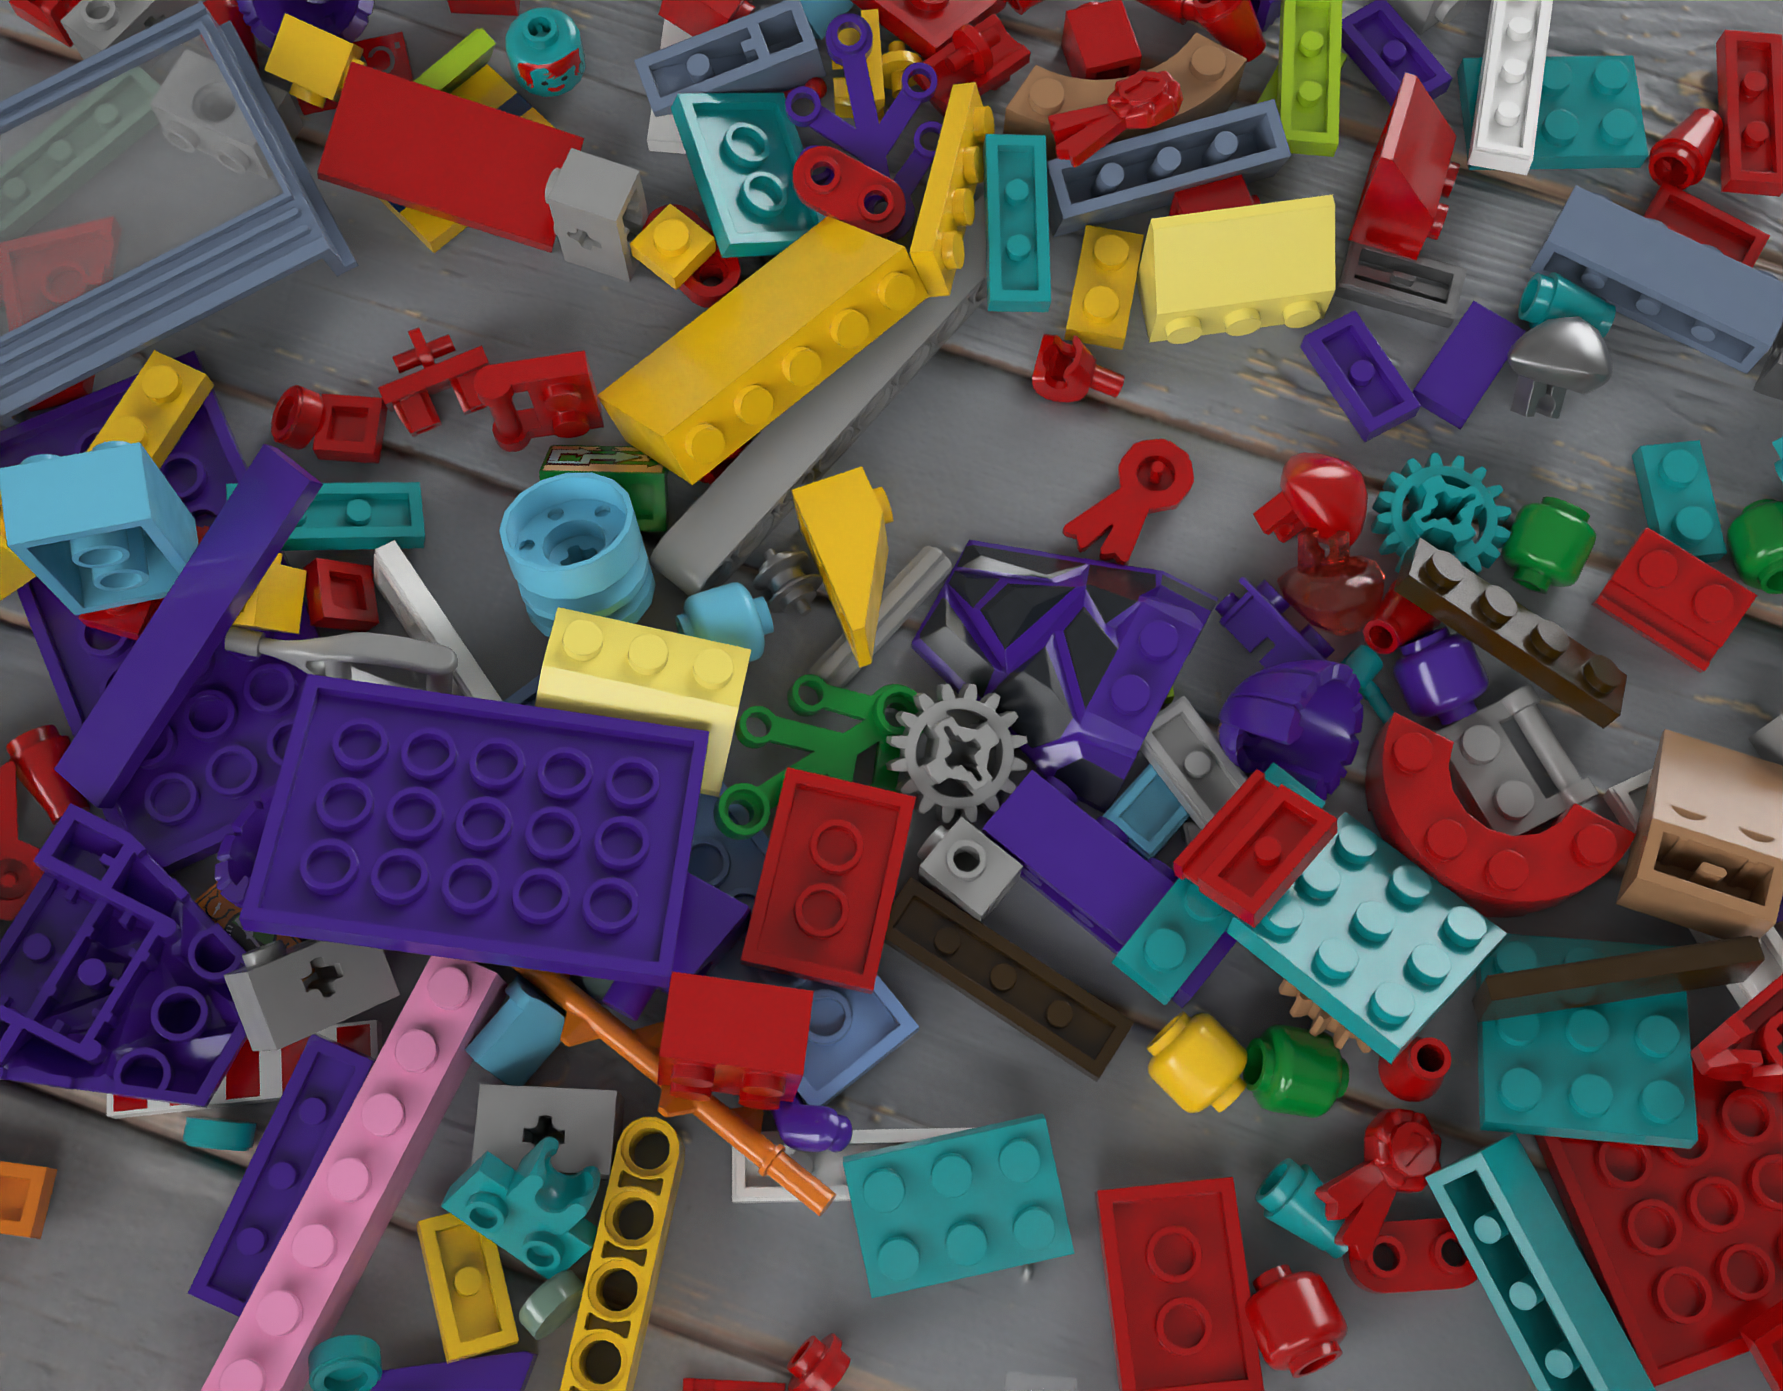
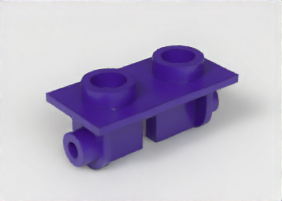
[1215,576,1335,668]

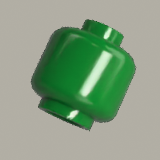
[1501,496,1596,594]
[1726,499,1783,594]
[1242,1024,1349,1118]

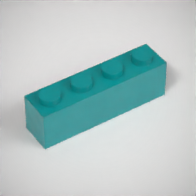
[1425,1133,1656,1391]

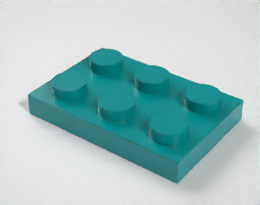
[1457,55,1649,170]
[671,93,826,258]
[843,1113,1075,1298]

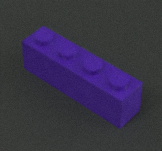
[981,770,1237,1008]

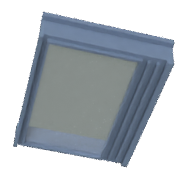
[0,1,359,430]

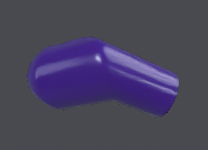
[770,1092,853,1153]

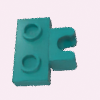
[441,1137,601,1279]

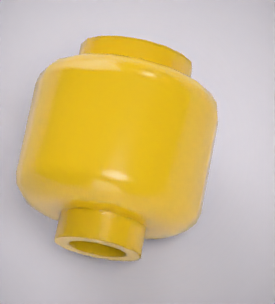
[1146,1011,1248,1113]

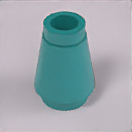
[1518,272,1616,338]
[1255,1158,1349,1259]

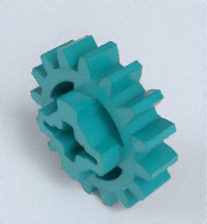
[1371,453,1512,575]

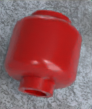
[1245,1264,1348,1378]

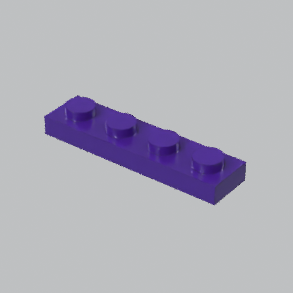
[188,1033,376,1317]

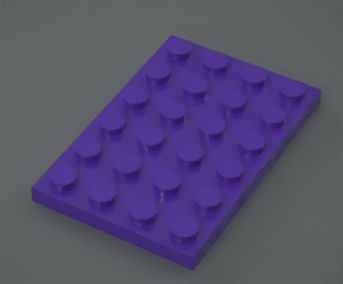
[239,674,709,988]

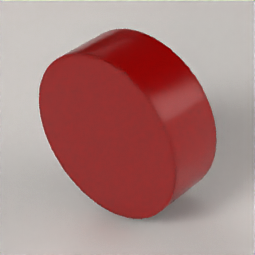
[271,385,323,450]

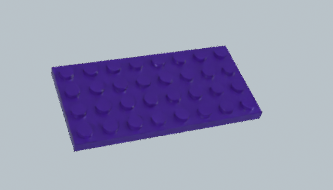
[0,350,322,875]

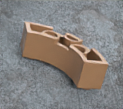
[1003,33,1247,161]

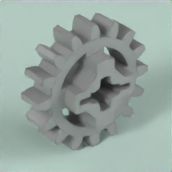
[886,684,1028,823]

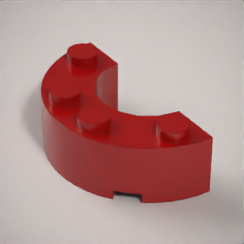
[1365,712,1636,918]

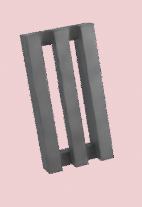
[1335,241,1467,328]

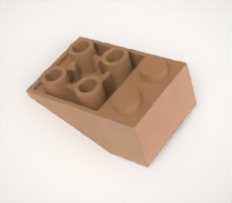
[1616,729,1783,940]

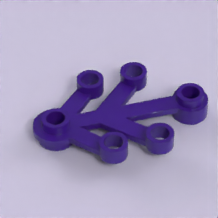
[785,13,942,242]

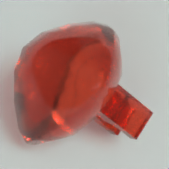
[1277,527,1385,636]

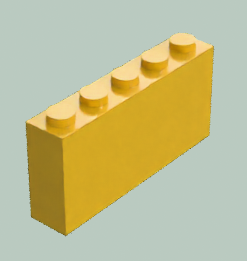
[597,216,929,485]

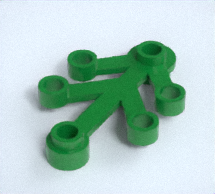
[713,674,923,840]

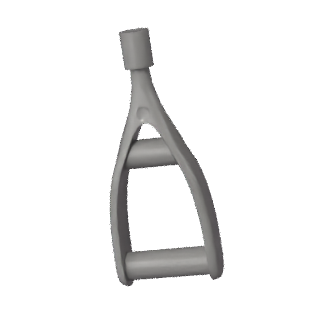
[225,625,458,694]

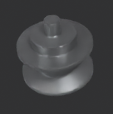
[753,548,823,616]

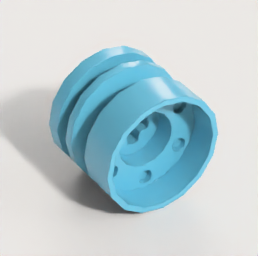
[499,473,656,637]

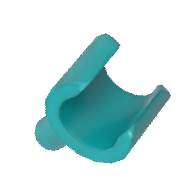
[1341,645,1394,724]

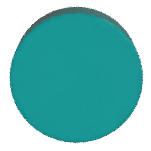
[182,1116,257,1151]
[308,1335,382,1391]

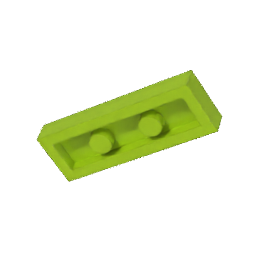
[1277,0,1343,157]

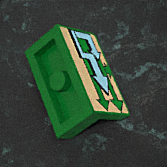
[539,445,669,532]

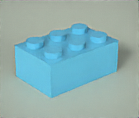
[0,441,199,615]

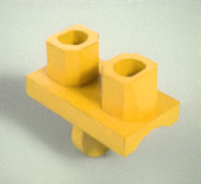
[831,9,923,123]

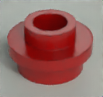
[787,1333,851,1391]

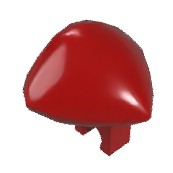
[1253,452,1368,548]

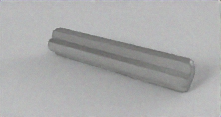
[809,546,953,688]

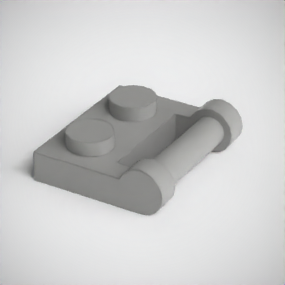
[1435,684,1599,836]

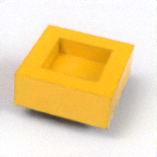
[629,203,716,290]

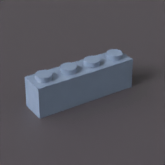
[1047,99,1291,238]
[1529,185,1783,374]

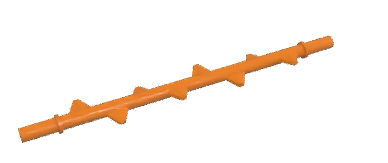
[473,961,837,1217]

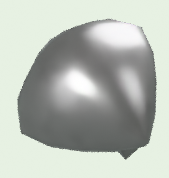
[1508,317,1612,419]

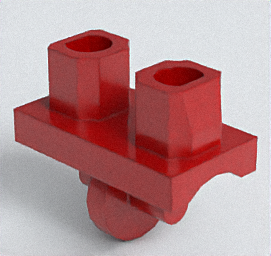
[913,14,1031,117]
[378,327,490,437]

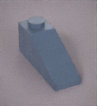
[634,0,827,117]

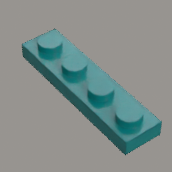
[1111,762,1326,1006]

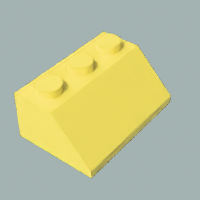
[1136,194,1336,344]
[535,607,751,797]

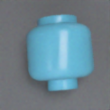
[675,582,774,662]

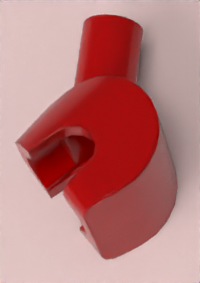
[1032,334,1125,403]

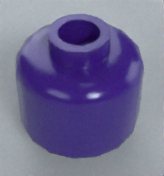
[1392,626,1489,725]

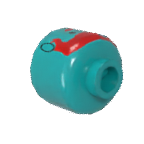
[505,7,586,97]

